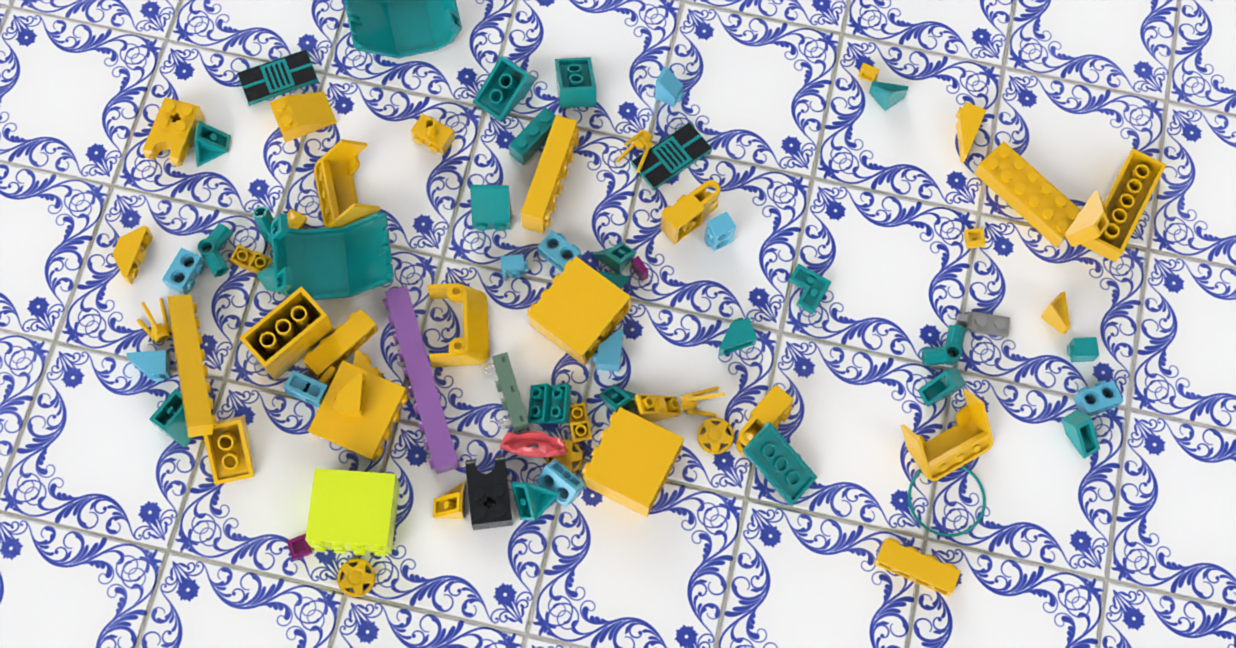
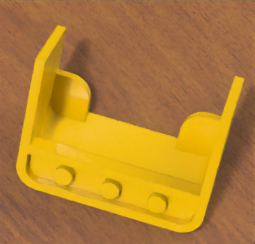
[314,139,380,228]
[427,283,489,368]
[901,389,993,481]

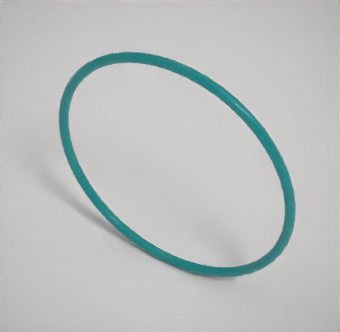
[908,466,986,537]

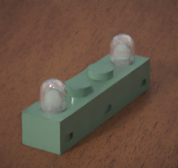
[482,352,529,433]

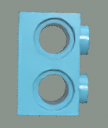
[704,212,736,251]
[537,230,581,272]
[162,248,205,295]
[284,370,329,408]
[1073,380,1123,417]
[536,459,586,507]

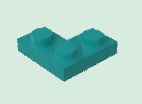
[789,264,831,315]

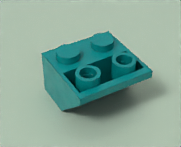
[149,389,194,448]

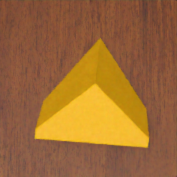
[1041,292,1071,334]
[433,480,466,519]

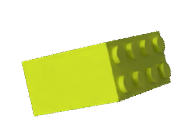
[305,468,400,557]

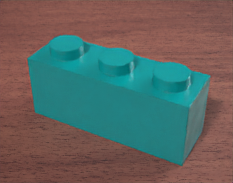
[509,107,556,166]

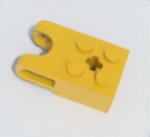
[143,97,204,167]
[660,180,721,245]
[736,385,794,455]

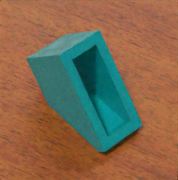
[719,318,757,356]
[917,368,967,407]
[1061,410,1100,459]

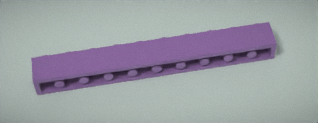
[383,285,460,474]

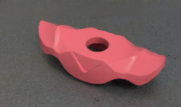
[500,430,567,458]

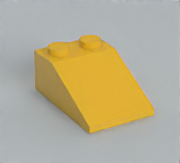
[269,92,337,143]
[203,415,254,485]

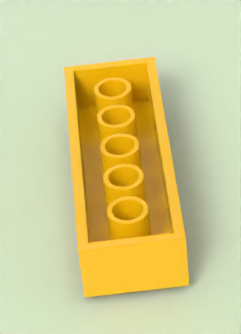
[521,115,580,234]
[974,141,1081,248]
[1082,148,1166,262]

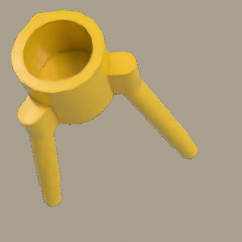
[616,129,653,173]
[137,298,171,343]
[680,386,725,417]

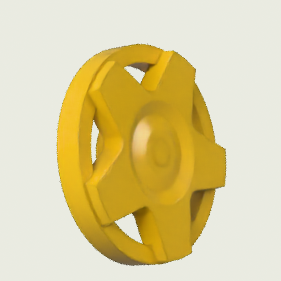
[697,418,734,454]
[546,440,583,474]
[337,559,376,597]

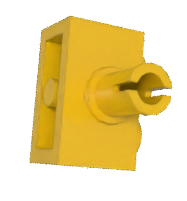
[411,113,455,155]

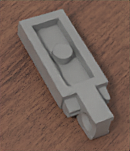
[955,312,1010,337]

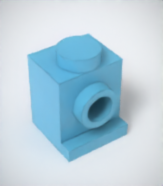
[500,254,529,281]

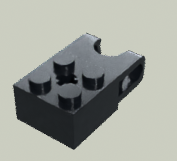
[465,455,513,530]

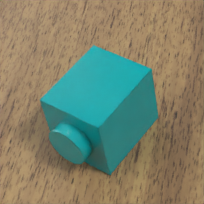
[1067,337,1099,362]

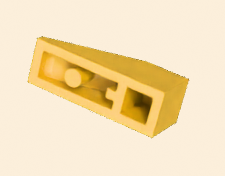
[956,102,986,163]

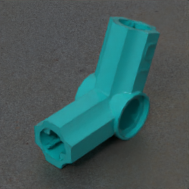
[252,206,274,247]
[197,223,233,277]
[921,325,966,366]

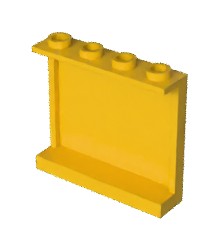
[308,360,409,462]

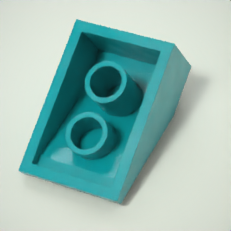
[473,56,537,122]
[555,57,596,108]
[470,184,511,231]

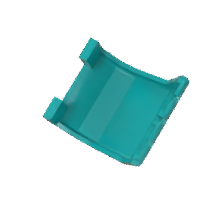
[344,0,462,59]
[271,212,394,300]

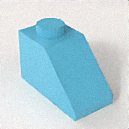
[655,66,684,107]
[593,329,623,372]
[126,350,171,382]

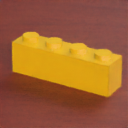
[303,309,379,379]
[874,538,961,597]

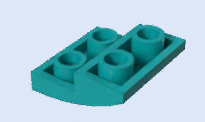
[528,383,572,424]

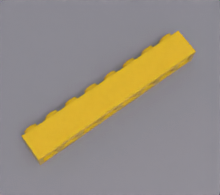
[167,294,216,438]

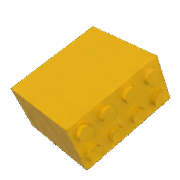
[527,256,632,366]
[239,286,334,381]
[582,407,684,517]

